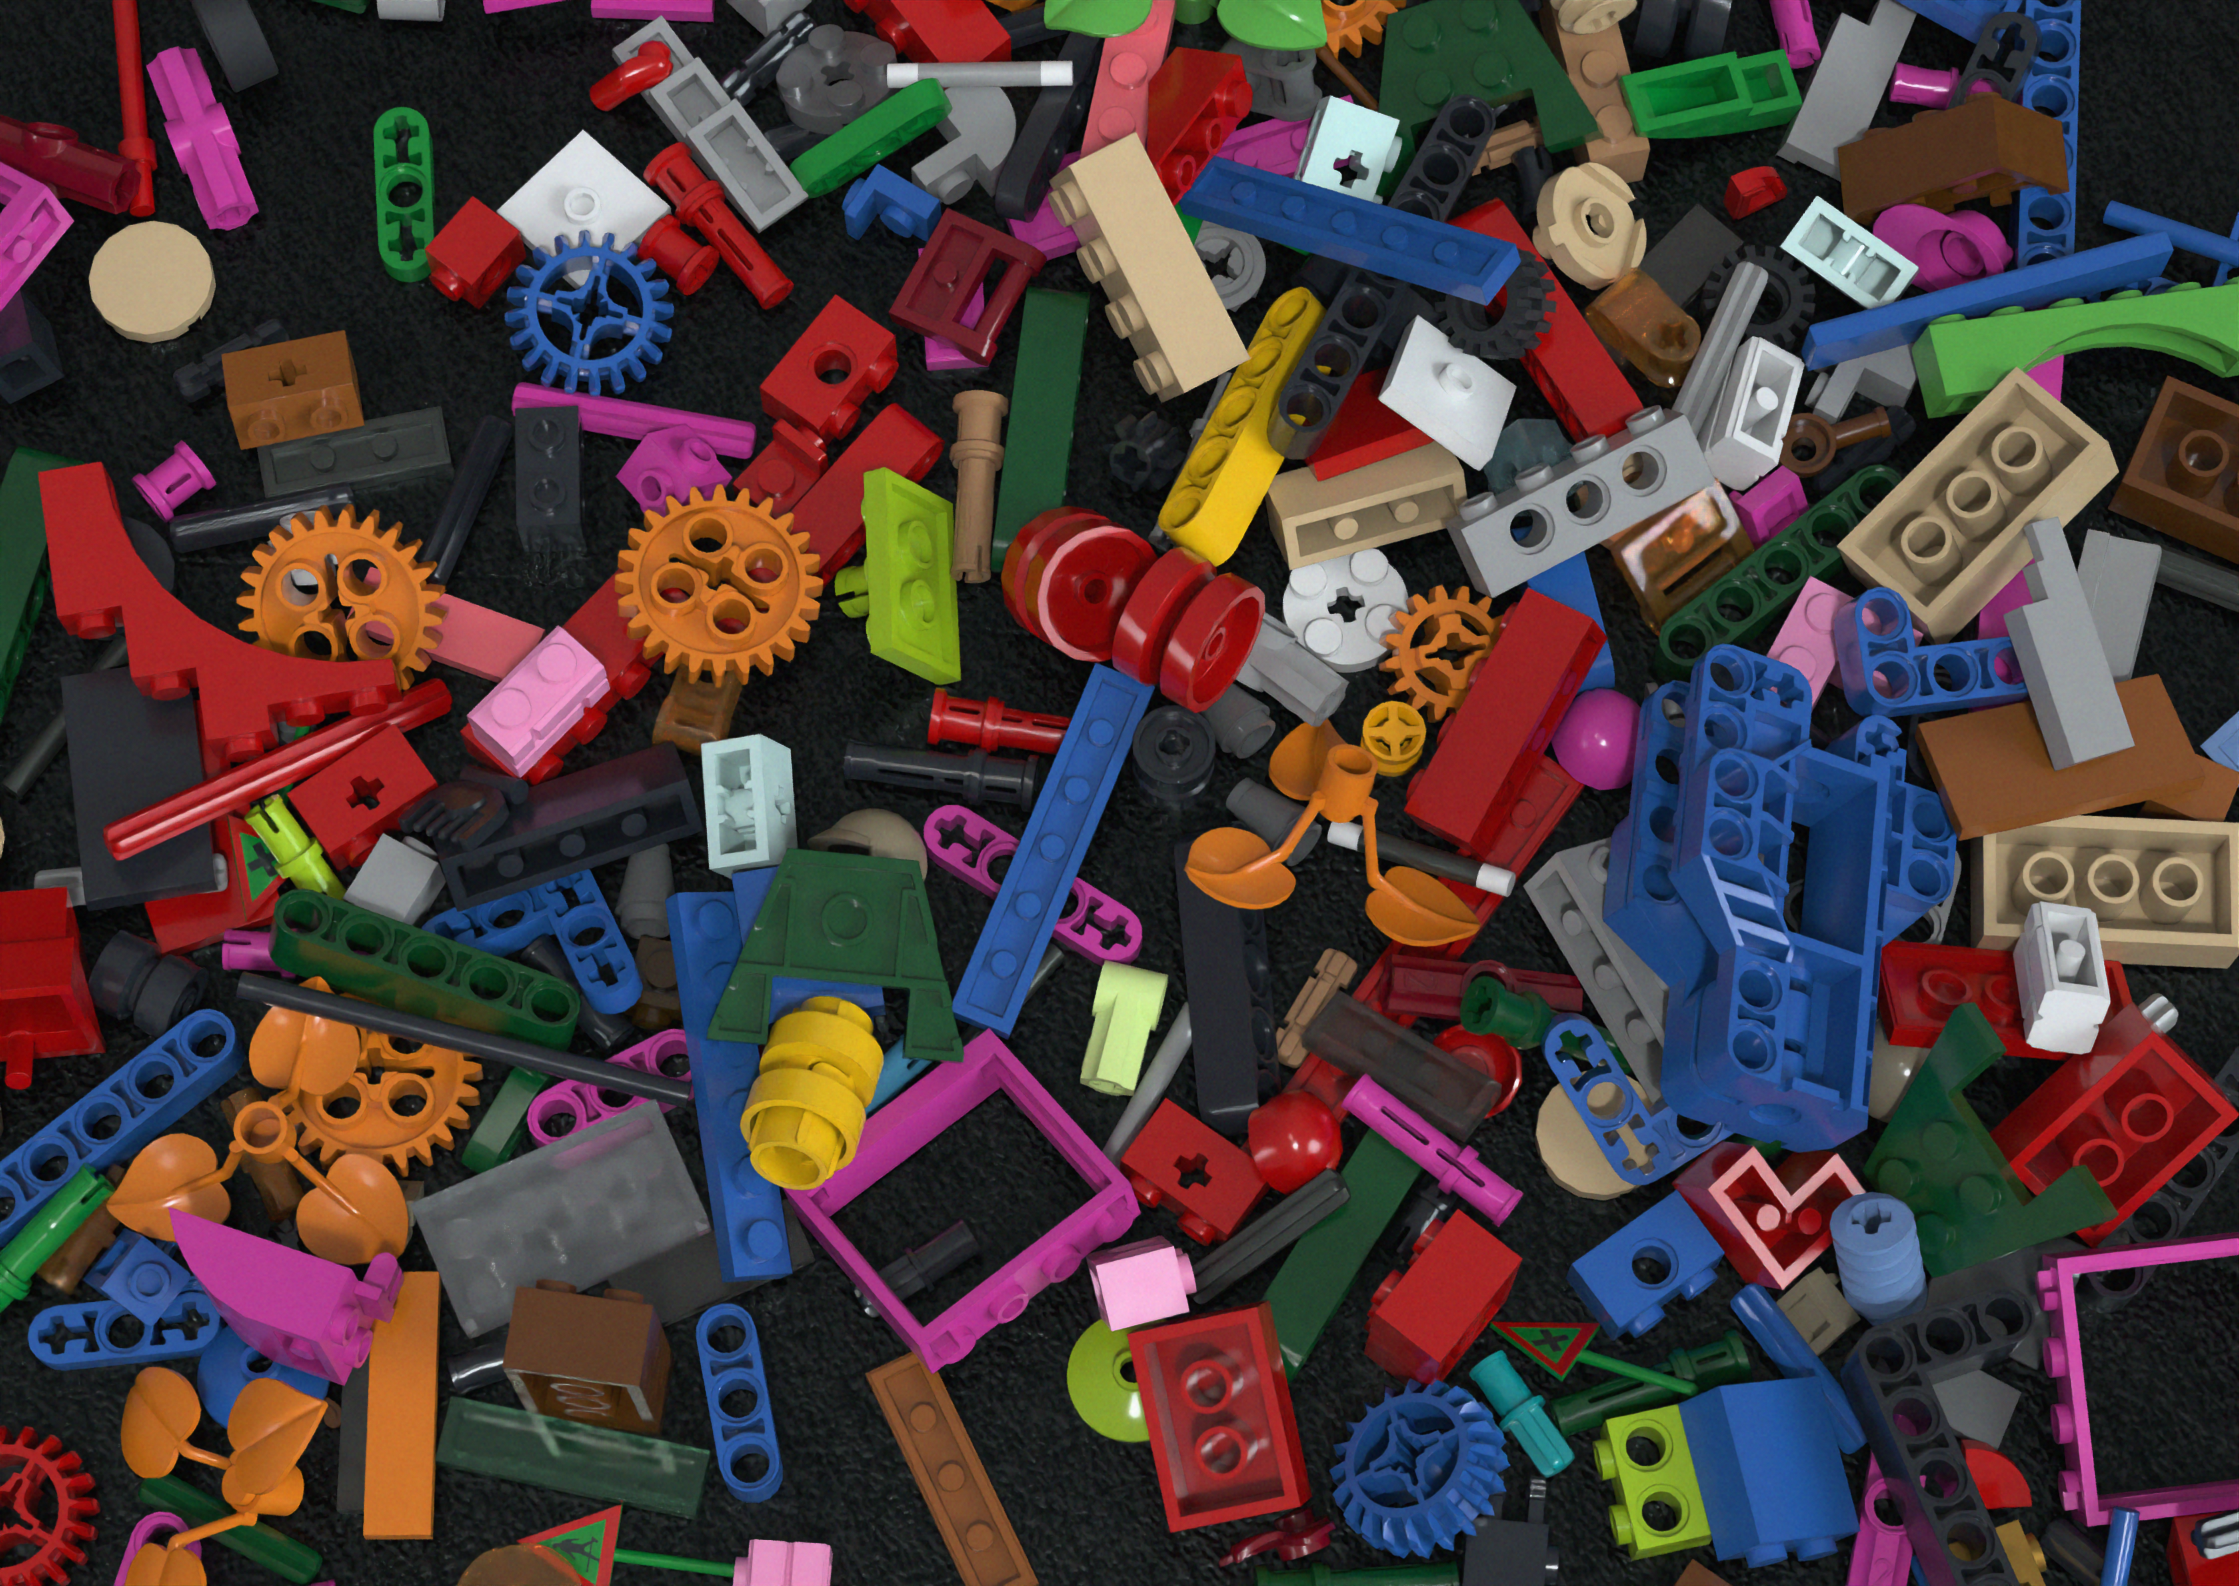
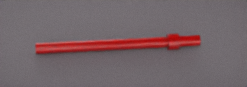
[112,0,157,217]

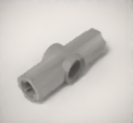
[1236,612,1349,727]

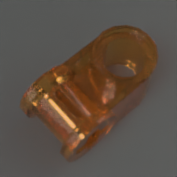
[1585,267,1701,388]
[652,663,743,756]

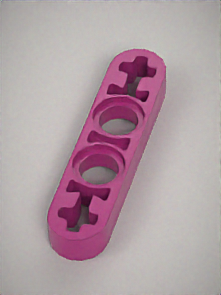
[924,805,1142,967]

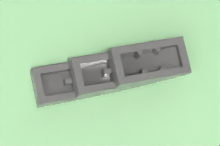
[612,15,809,233]

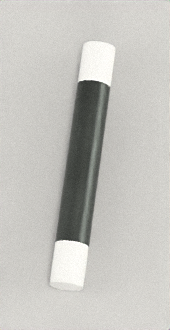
[1327,821,1516,897]

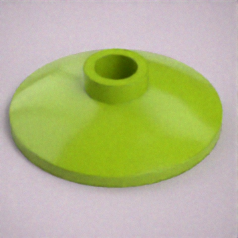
[1067,1318,1167,1443]

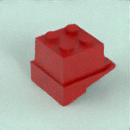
[0,886,106,1090]

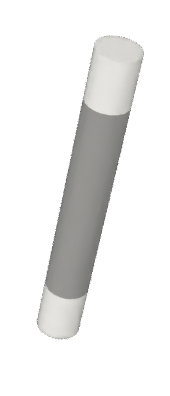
[887,61,1073,88]

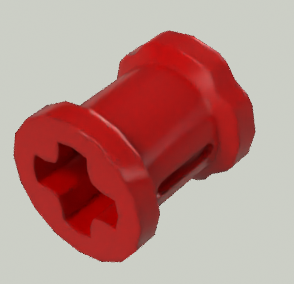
[637,214,720,295]

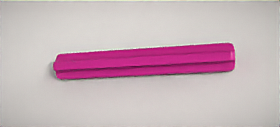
[512,382,757,459]

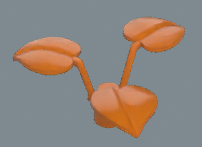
[1184,718,1481,947]
[106,976,409,1266]
[121,1367,329,1586]

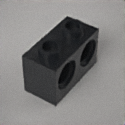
[515,406,587,553]

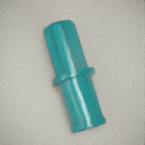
[1469,1350,1575,1478]

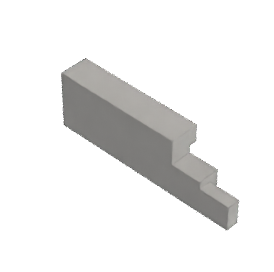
[1776,0,1918,182]
[2003,516,2135,771]
[2077,529,2162,683]

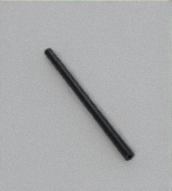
[236,972,692,1108]

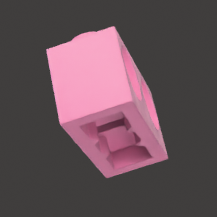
[1086,1235,1197,1331]

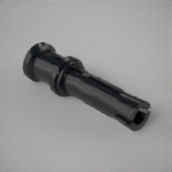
[844,738,1041,813]

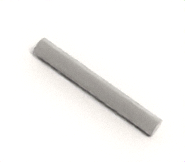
[1102,1002,1192,1171]

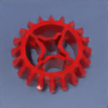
[0,1425,101,1586]

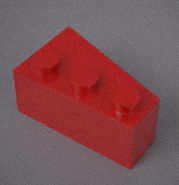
[843,0,1012,91]

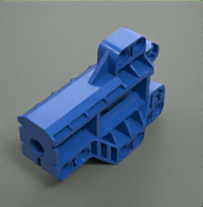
[1603,644,1957,1153]

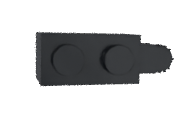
[1459,1472,1559,1586]

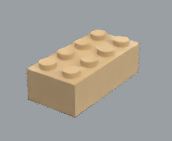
[1048,132,1251,403]
[1837,366,2119,645]
[1970,815,2239,969]

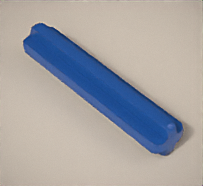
[1730,1282,1868,1455]

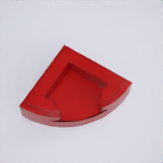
[1723,166,1787,220]
[1961,1440,2032,1509]

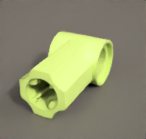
[1080,960,1169,1096]

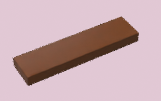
[865,1352,1039,1586]

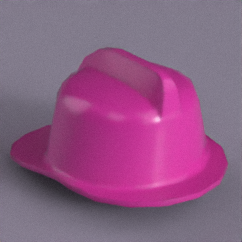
[1872,204,2014,293]

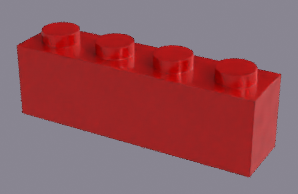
[460,568,689,788]
[1404,588,1608,860]

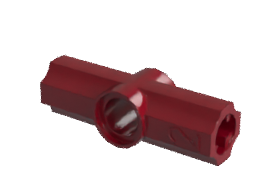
[0,114,141,214]
[1379,954,1583,1024]

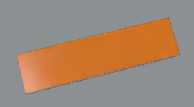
[363,1272,441,1540]

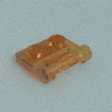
[1608,477,1756,636]

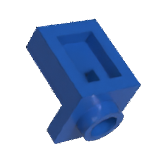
[842,164,942,243]
[83,1228,191,1326]

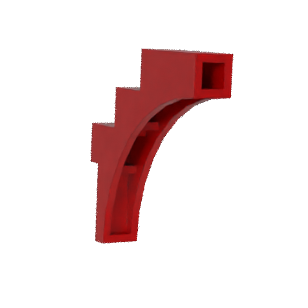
[38,462,403,762]

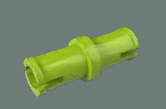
[244,794,347,901]

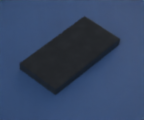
[60,666,218,912]

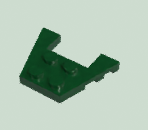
[1375,0,1604,206]
[706,848,964,1064]
[1862,1002,2119,1279]

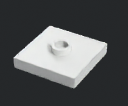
[496,130,672,290]
[1378,315,1517,471]

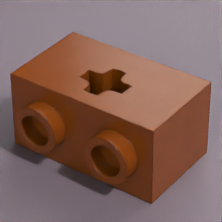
[221,330,365,450]

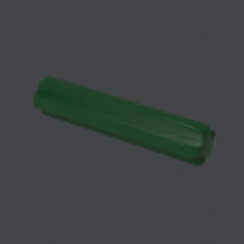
[138,1473,323,1586]

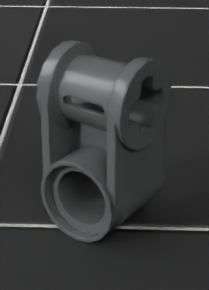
[1218,37,1323,122]

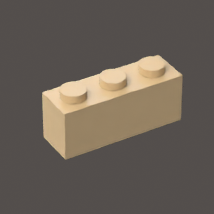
[1265,441,1468,570]

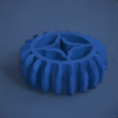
[505,230,674,397]
[1329,1378,1510,1559]

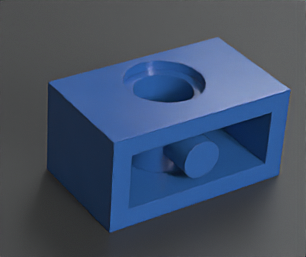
[1566,1190,1725,1341]

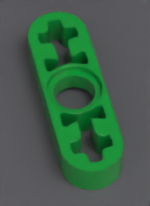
[789,78,953,198]
[374,107,437,282]

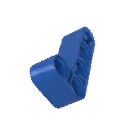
[1834,587,2031,718]

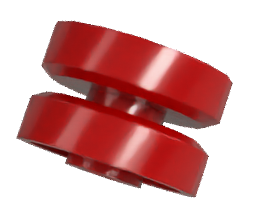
[1001,506,1158,663]
[1112,547,1265,713]

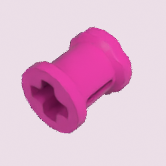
[131,440,216,523]

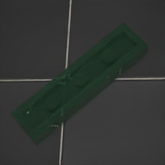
[435,1396,712,1520]

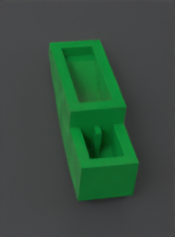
[1619,49,1803,139]

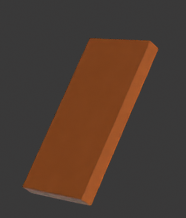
[1915,674,2206,841]

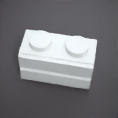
[1697,336,1805,491]
[2013,901,2111,1055]

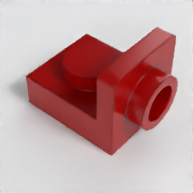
[732,418,829,520]

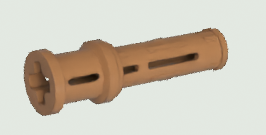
[949,390,1009,583]

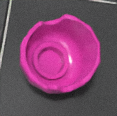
[1551,688,1641,790]

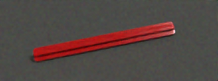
[102,678,453,860]

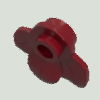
[1218,1507,1336,1567]

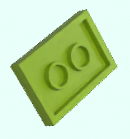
[835,467,961,686]

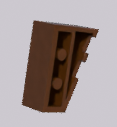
[1838,92,2070,227]

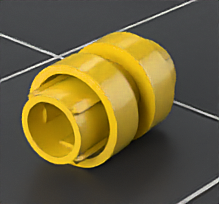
[740,996,884,1190]

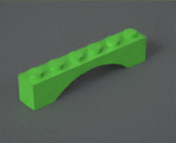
[1911,276,2239,419]

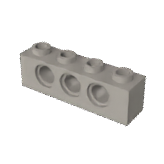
[1445,405,1716,598]

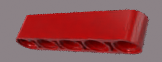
[1445,197,1644,444]
[715,403,945,634]

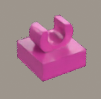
[1729,465,1810,550]

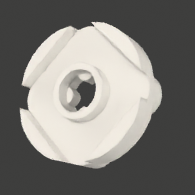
[1282,548,1409,673]

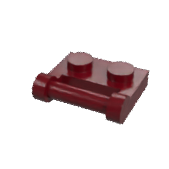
[889,208,1047,366]

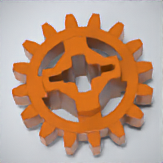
[1379,585,1504,723]

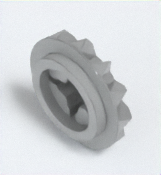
[1194,220,1266,312]

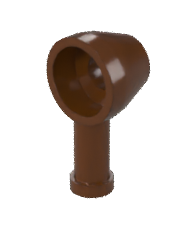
[1778,406,1892,478]

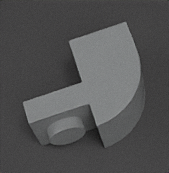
[911,87,1016,204]
[1805,342,1919,425]

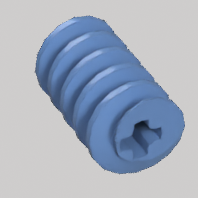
[1829,1192,1929,1326]

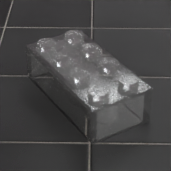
[410,1098,712,1340]

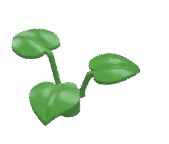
[1044,0,1327,51]

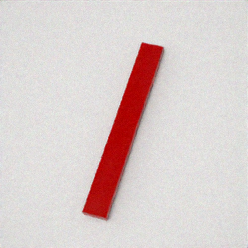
[1241,754,1585,1158]

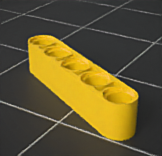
[1158,287,1332,567]

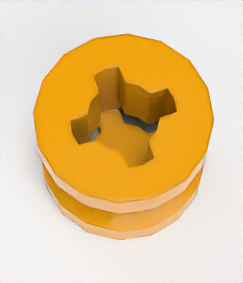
[1360,701,1426,777]

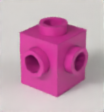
[616,424,732,518]

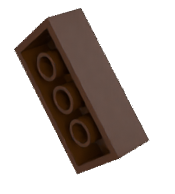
[2108,376,2239,564]
[502,1279,675,1437]

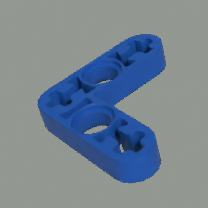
[421,869,643,1014]
[1540,1012,1734,1185]
[28,1240,225,1371]

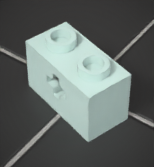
[1293,96,1402,205]
[1780,196,1920,310]
[701,734,798,879]

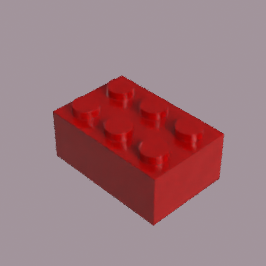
[1989,1002,2239,1249]
[1363,1209,1523,1389]
[1127,1300,1312,1533]

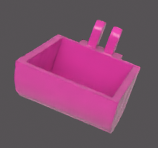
[168,1207,404,1386]

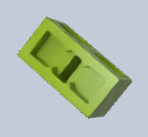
[1593,1404,1712,1561]

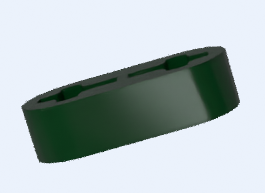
[461,1067,555,1181]

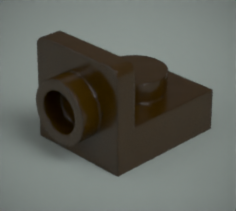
[624,936,684,1032]

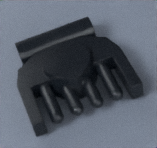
[398,765,529,853]

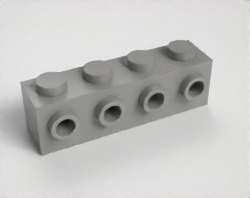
[1523,837,1670,1104]

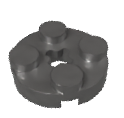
[776,24,901,135]

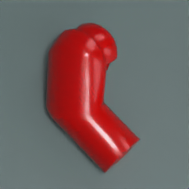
[590,40,673,111]

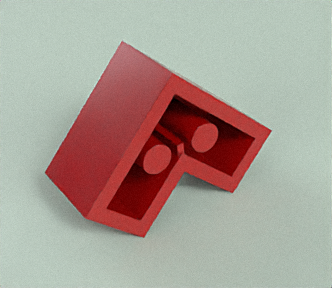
[1671,1141,1866,1290]

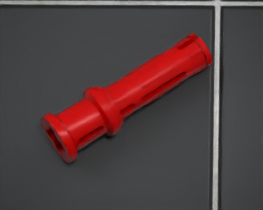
[643,142,794,310]
[927,687,1072,755]

